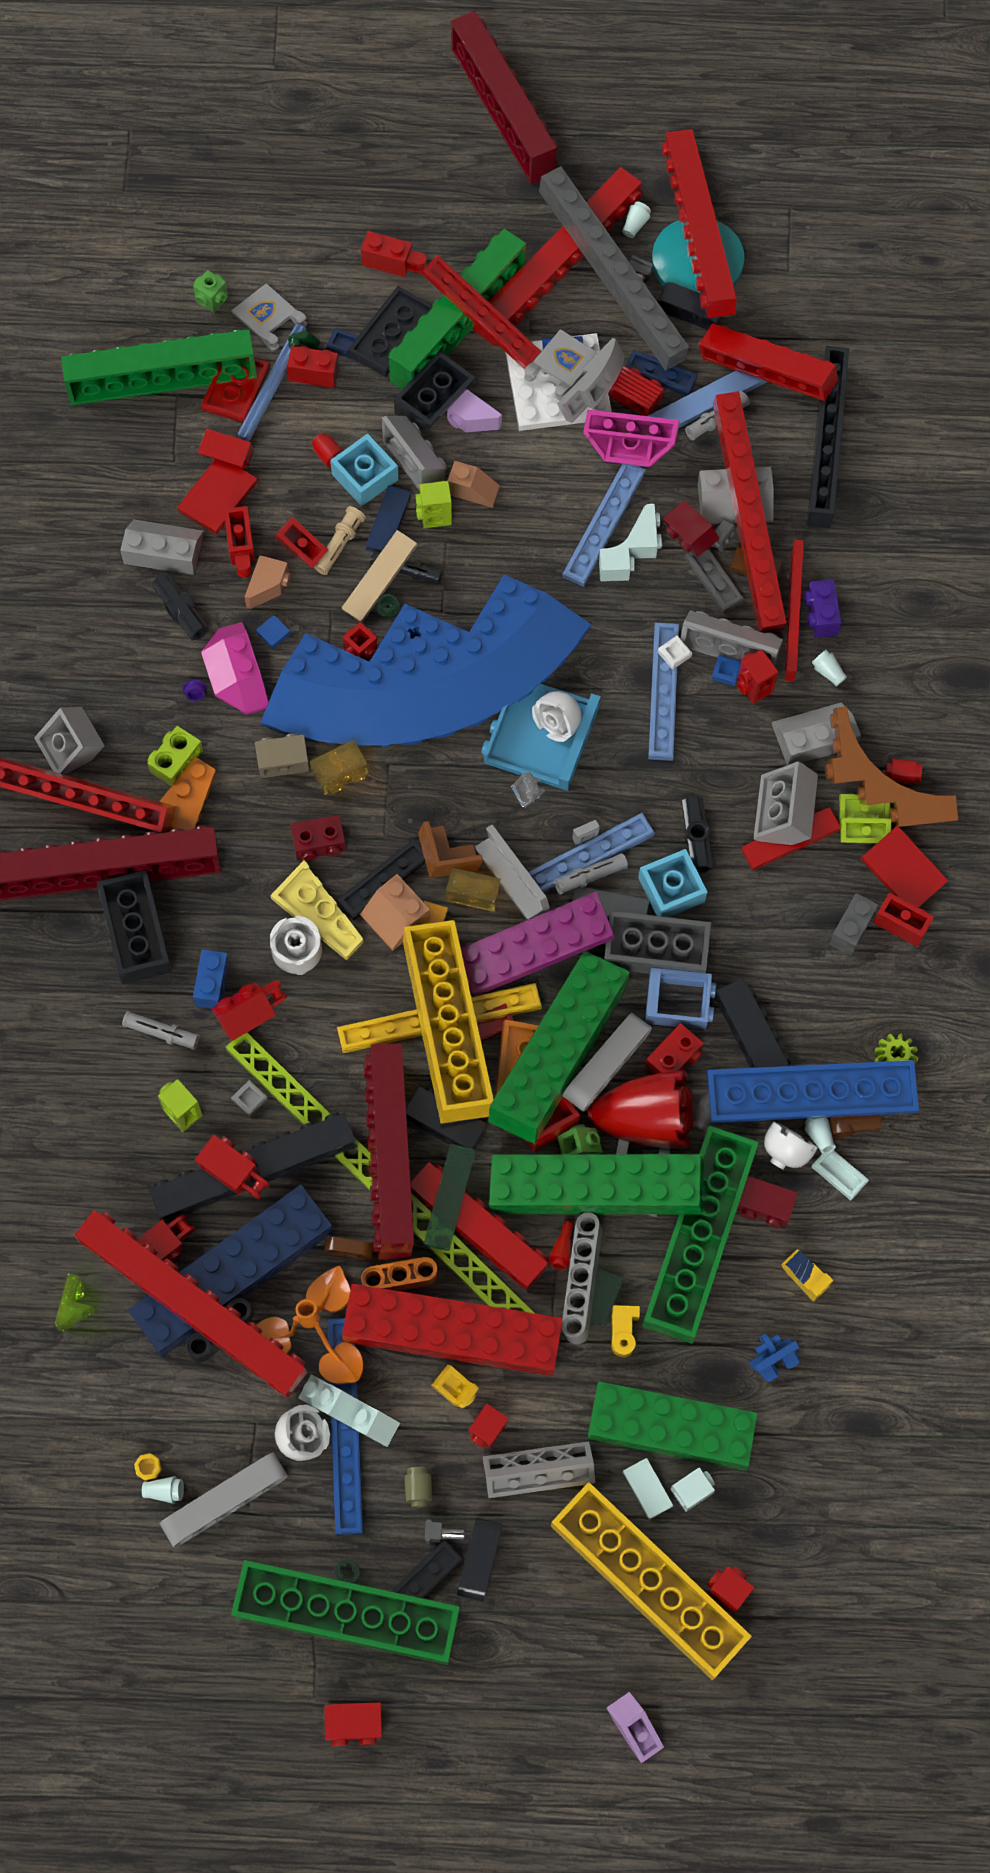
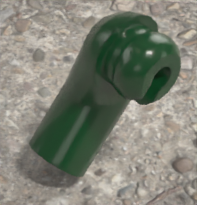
[288,331,320,349]

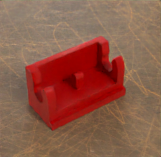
[198,429,254,470]

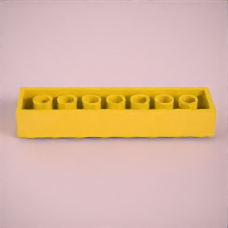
[403,920,494,1124]
[551,1482,752,1680]

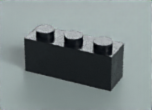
[406,1086,487,1157]

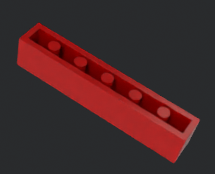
[699,323,838,401]
[410,1162,548,1292]

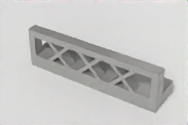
[475,825,550,920]
[483,1442,595,1498]

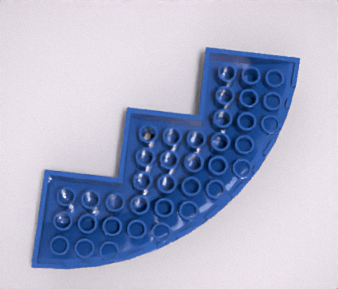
[260,575,591,748]

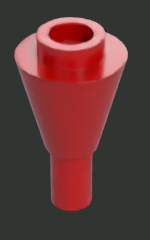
[547,1221,573,1270]

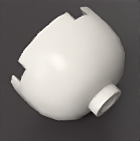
[532,691,582,742]
[764,1121,818,1170]
[275,1405,330,1461]

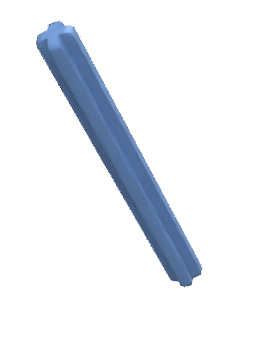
[238,324,306,441]

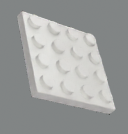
[505,333,612,431]

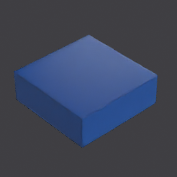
[256,615,291,650]
[711,655,741,686]

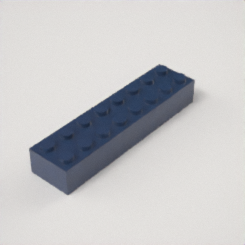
[128,1185,333,1358]

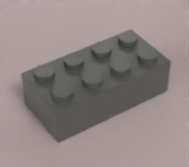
[604,911,711,974]

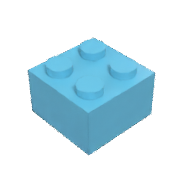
[330,433,398,507]
[638,849,707,918]

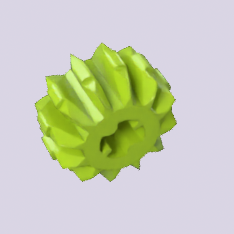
[874,1033,918,1064]

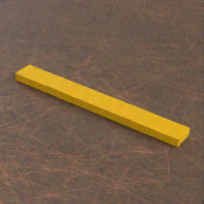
[337,983,542,1053]

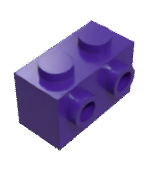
[804,579,841,638]

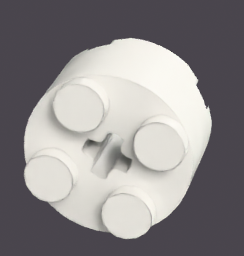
[270,916,322,975]

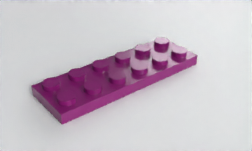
[461,892,615,997]

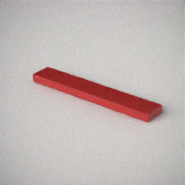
[421,254,542,370]
[784,540,804,682]

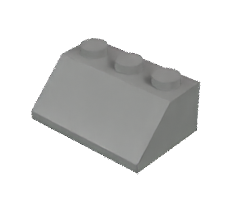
[382,416,447,491]
[698,467,773,526]
[120,519,204,575]
[772,703,861,765]
[753,761,818,845]

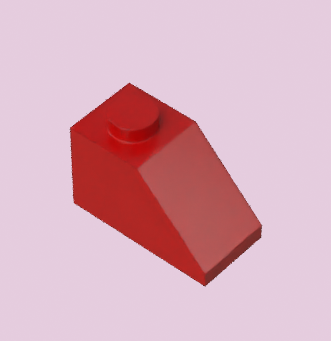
[273,517,328,568]

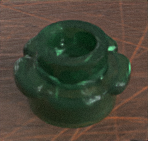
[376,594,400,617]

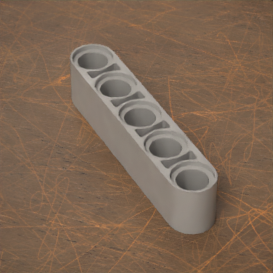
[563,1012,652,1112]
[562,1212,602,1344]
[160,1453,288,1548]

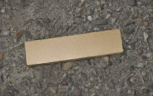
[342,530,418,623]

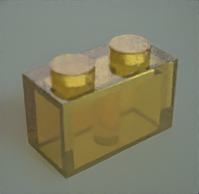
[310,740,368,795]
[446,868,501,912]

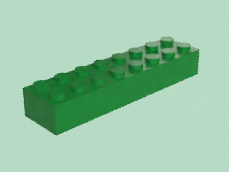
[388,229,526,390]
[61,329,257,406]
[488,951,630,1144]
[642,1126,759,1344]
[489,1154,704,1215]
[231,1560,460,1665]

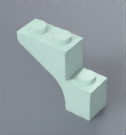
[599,504,662,581]
[299,1375,400,1447]

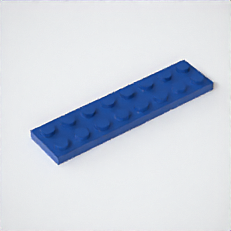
[707,1060,919,1123]

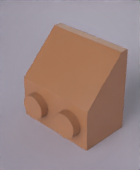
[360,874,431,951]

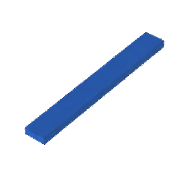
[328,1318,363,1535]

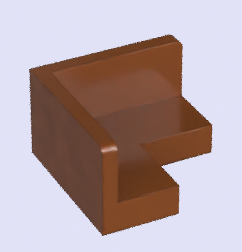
[418,821,483,878]

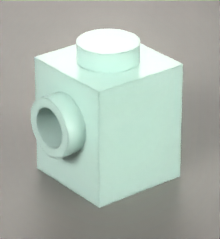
[671,1468,715,1512]

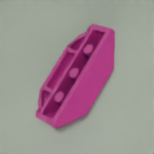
[583,409,680,467]
[201,622,269,715]

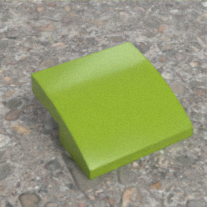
[839,794,891,844]

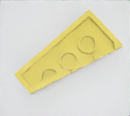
[271,860,363,960]

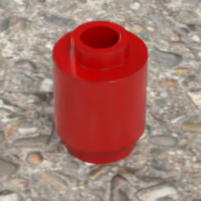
[311,433,344,468]
[885,758,922,785]

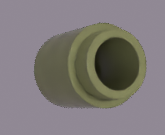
[404,1467,433,1508]

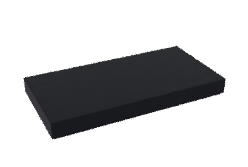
[347,286,433,377]

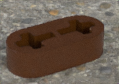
[324,1237,374,1260]

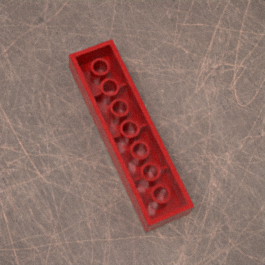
[342,1284,562,1377]

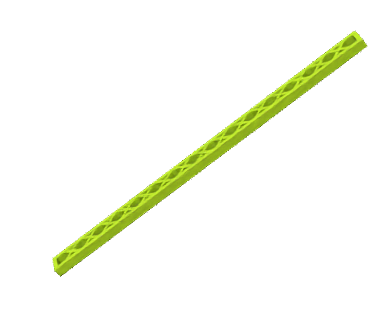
[226,1033,534,1313]

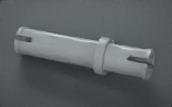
[685,392,750,440]
[554,853,628,894]
[122,1011,200,1050]

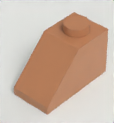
[448,461,500,508]
[245,555,291,609]

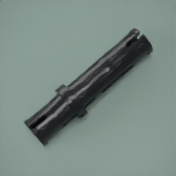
[370,550,443,585]

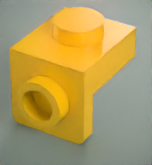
[431,1365,479,1408]

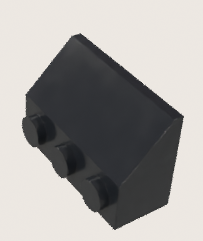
[394,351,476,428]

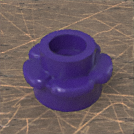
[183,679,207,701]

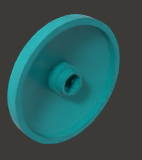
[652,220,744,293]

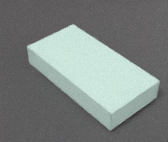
[811,1150,869,1201]
[623,1458,673,1520]

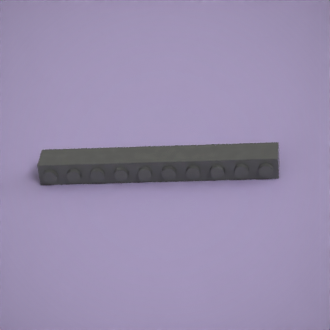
[539,166,689,371]

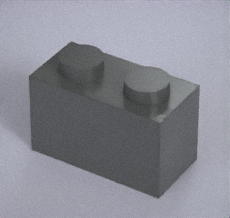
[829,893,878,956]

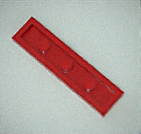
[741,807,841,871]

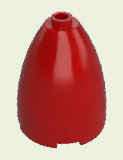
[588,1071,693,1149]

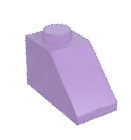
[447,389,502,432]
[607,1692,664,1763]

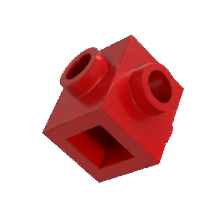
[342,622,378,662]

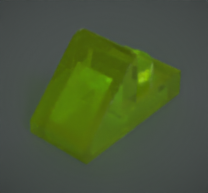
[55,1274,95,1331]

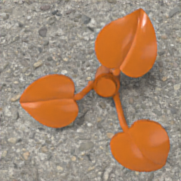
[257,1266,363,1384]

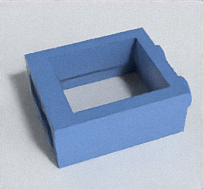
[645,968,716,1030]

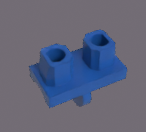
[748,1333,800,1382]

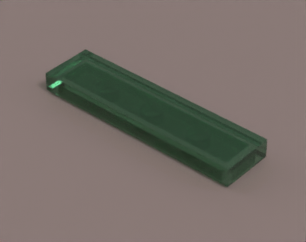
[424,1144,476,1252]

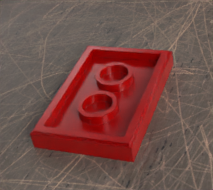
[201,357,270,423]
[177,459,258,535]
[860,825,948,908]

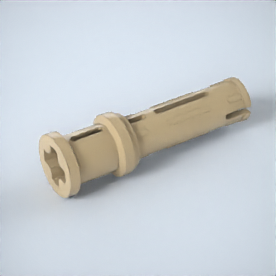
[314,506,366,575]

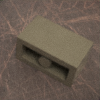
[255,734,309,778]

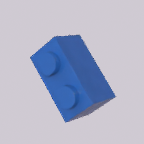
[193,949,229,1009]

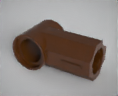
[828,1115,881,1138]

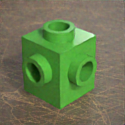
[193,270,228,313]
[557,1124,602,1155]

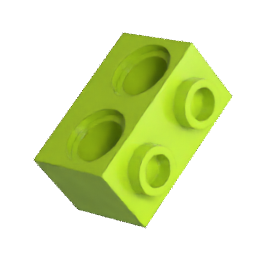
[415,481,452,529]
[148,726,203,786]
[158,1079,203,1132]

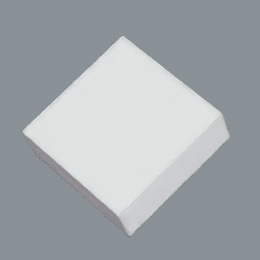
[658,635,692,670]

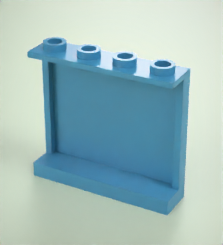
[481,684,601,791]

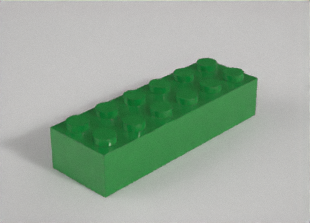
[587,1381,757,1471]

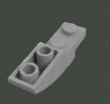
[557,338,625,423]

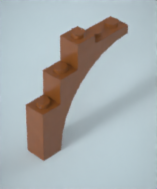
[825,707,958,827]

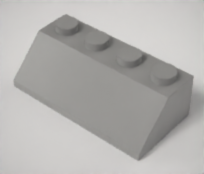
[681,610,783,667]

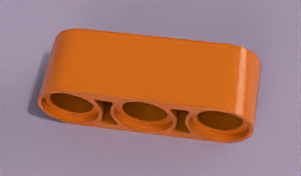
[361,1257,437,1291]

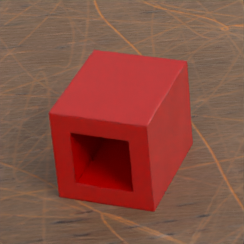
[468,1403,509,1449]

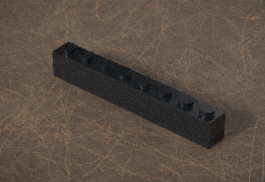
[807,345,849,528]
[148,1112,358,1223]

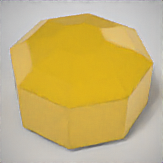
[134,1453,162,1481]

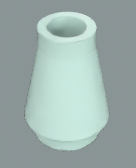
[622,202,651,238]
[812,650,847,686]
[805,1118,836,1154]
[142,1476,184,1504]

